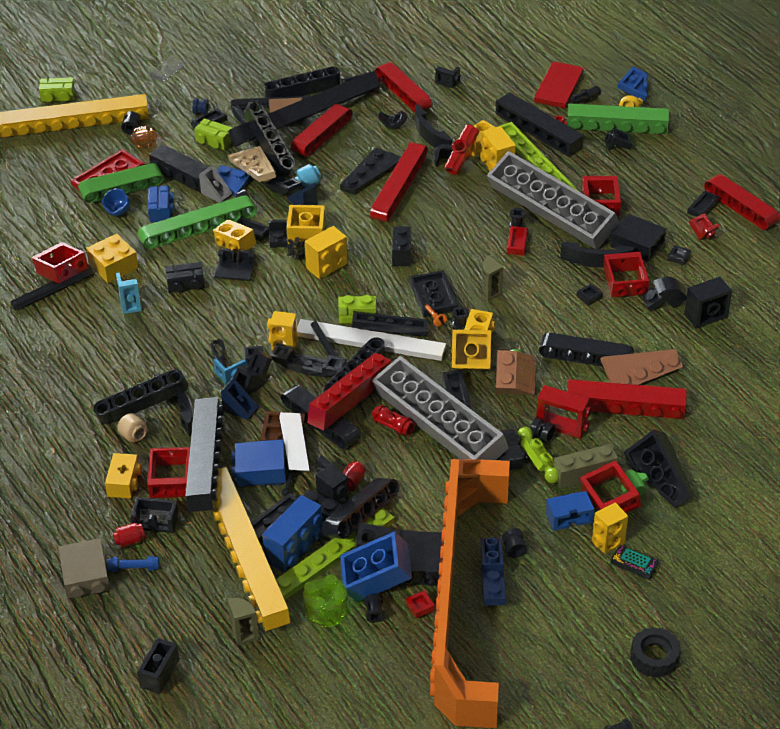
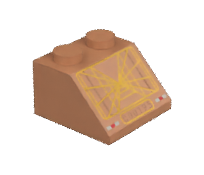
[496,350,536,395]

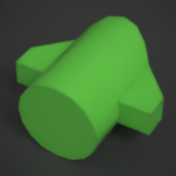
[621,470,649,497]

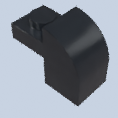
[642,277,687,311]
[233,349,273,393]

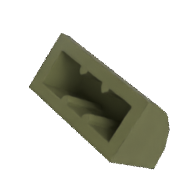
[482,255,503,301]
[227,598,259,645]

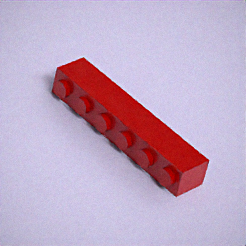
[307,353,391,431]
[567,379,686,419]

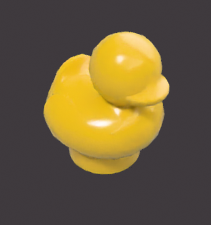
[619,95,643,107]

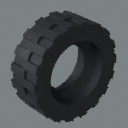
[630,627,681,678]

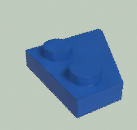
[617,66,647,101]
[217,165,252,197]

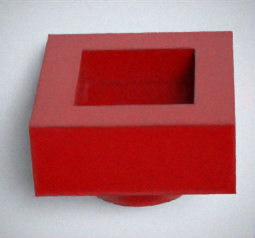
[405,590,435,618]

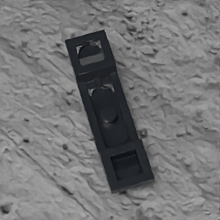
[415,104,452,148]
[262,166,302,194]
[560,242,634,268]
[269,343,347,377]
[155,373,193,437]

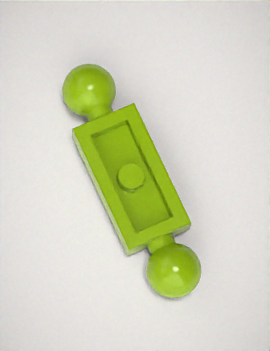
[517,427,559,484]

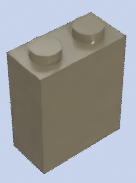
[58,538,110,599]

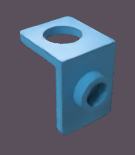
[213,358,247,384]

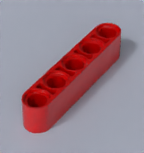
[375,62,432,112]
[290,104,352,157]
[704,174,780,230]

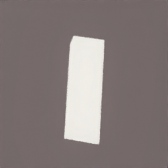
[279,412,309,471]

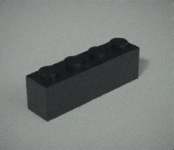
[149,144,208,193]

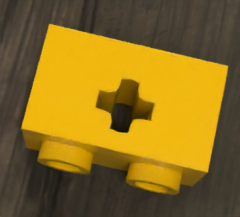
[105,453,142,498]

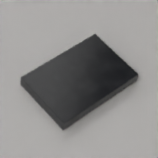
[409,270,459,318]

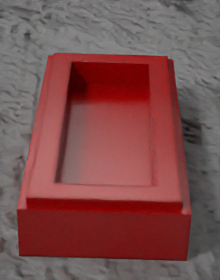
[507,226,528,256]

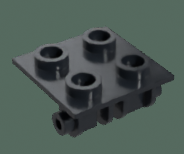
[214,248,256,280]

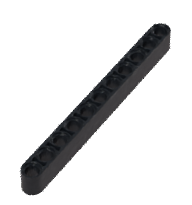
[227,71,382,147]

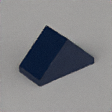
[287,183,317,205]
[221,378,259,420]

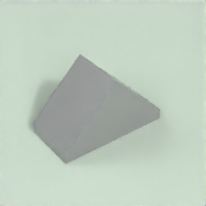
[199,165,232,203]

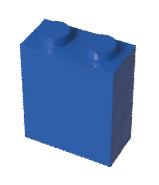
[231,439,286,486]

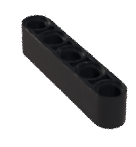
[264,67,340,98]
[244,100,295,177]
[539,333,634,367]
[323,337,385,393]
[93,369,189,425]
[280,384,361,450]
[321,478,399,539]

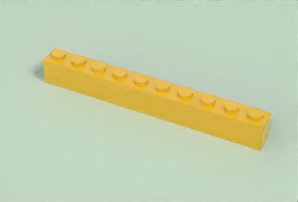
[0,94,149,138]
[212,467,290,631]

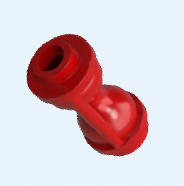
[372,404,415,436]

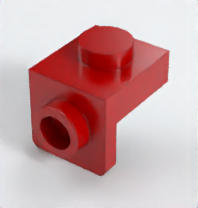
[688,213,720,240]

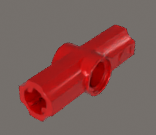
[444,124,480,176]

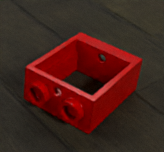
[581,176,621,216]
[32,242,89,284]
[603,252,649,297]
[536,385,591,439]
[148,447,190,498]
[580,460,641,513]

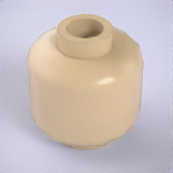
[117,413,147,443]

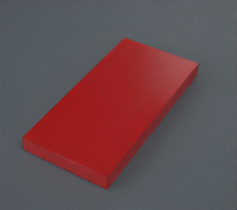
[534,61,584,109]
[70,149,145,191]

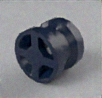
[192,98,209,115]

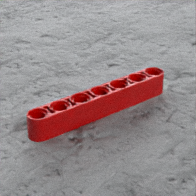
[370,142,428,222]

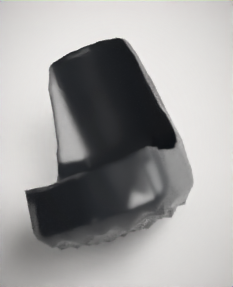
[378,110,407,129]
[434,144,453,166]

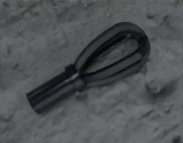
[211,339,227,374]

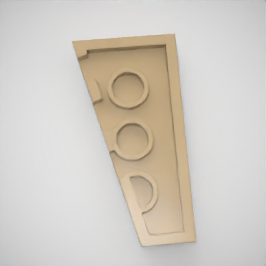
[228,146,276,182]

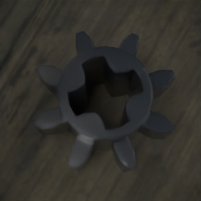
[285,237,306,259]

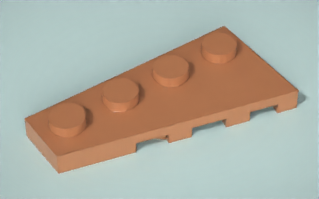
[600,349,683,385]

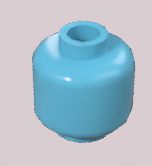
[295,164,322,188]

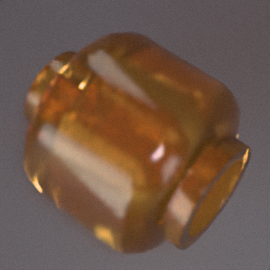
[131,125,157,149]

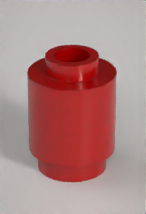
[342,461,366,491]
[113,523,145,548]

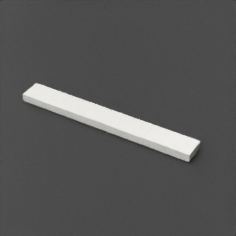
[297,319,446,361]

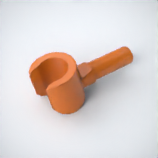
[425,304,447,327]

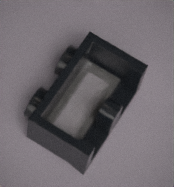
[131,497,178,533]

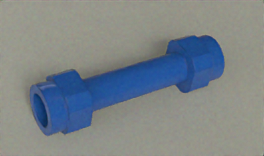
[107,556,159,572]

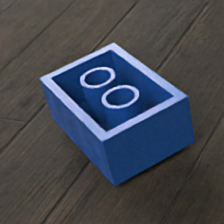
[262,495,323,573]
[340,531,412,602]

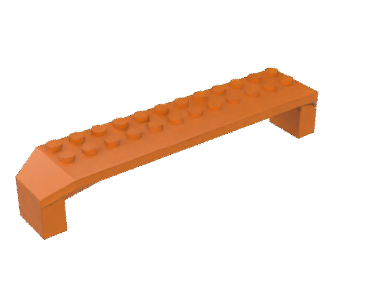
[430,459,510,728]

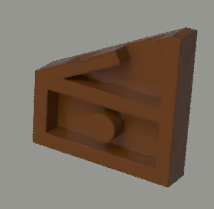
[260,411,306,441]

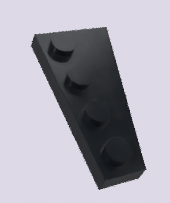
[340,147,401,195]

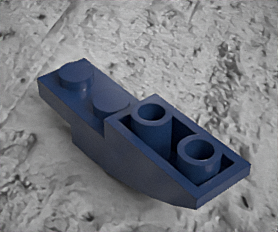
[480,538,506,605]

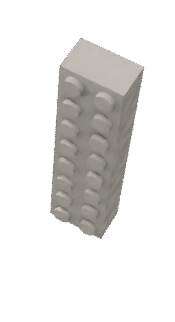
[487,151,619,249]
[372,356,509,460]

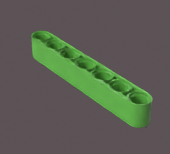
[137,195,257,249]

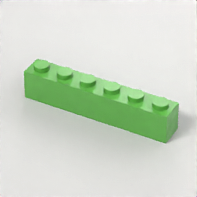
[567,104,669,134]

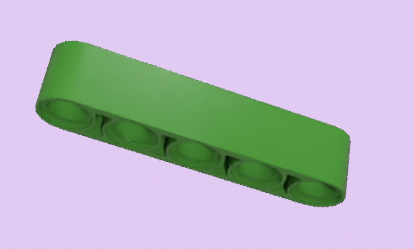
[78,163,164,203]

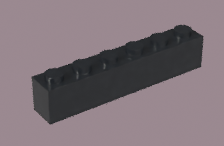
[496,92,584,157]

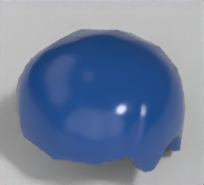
[102,189,130,216]

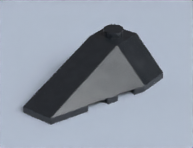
[623,430,692,508]

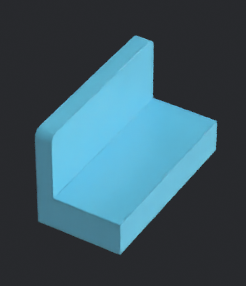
[116,273,142,314]

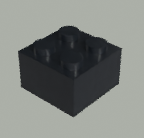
[684,277,732,329]

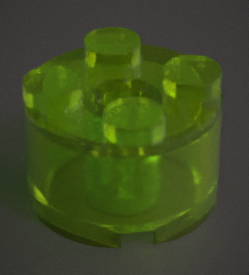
[303,574,348,627]

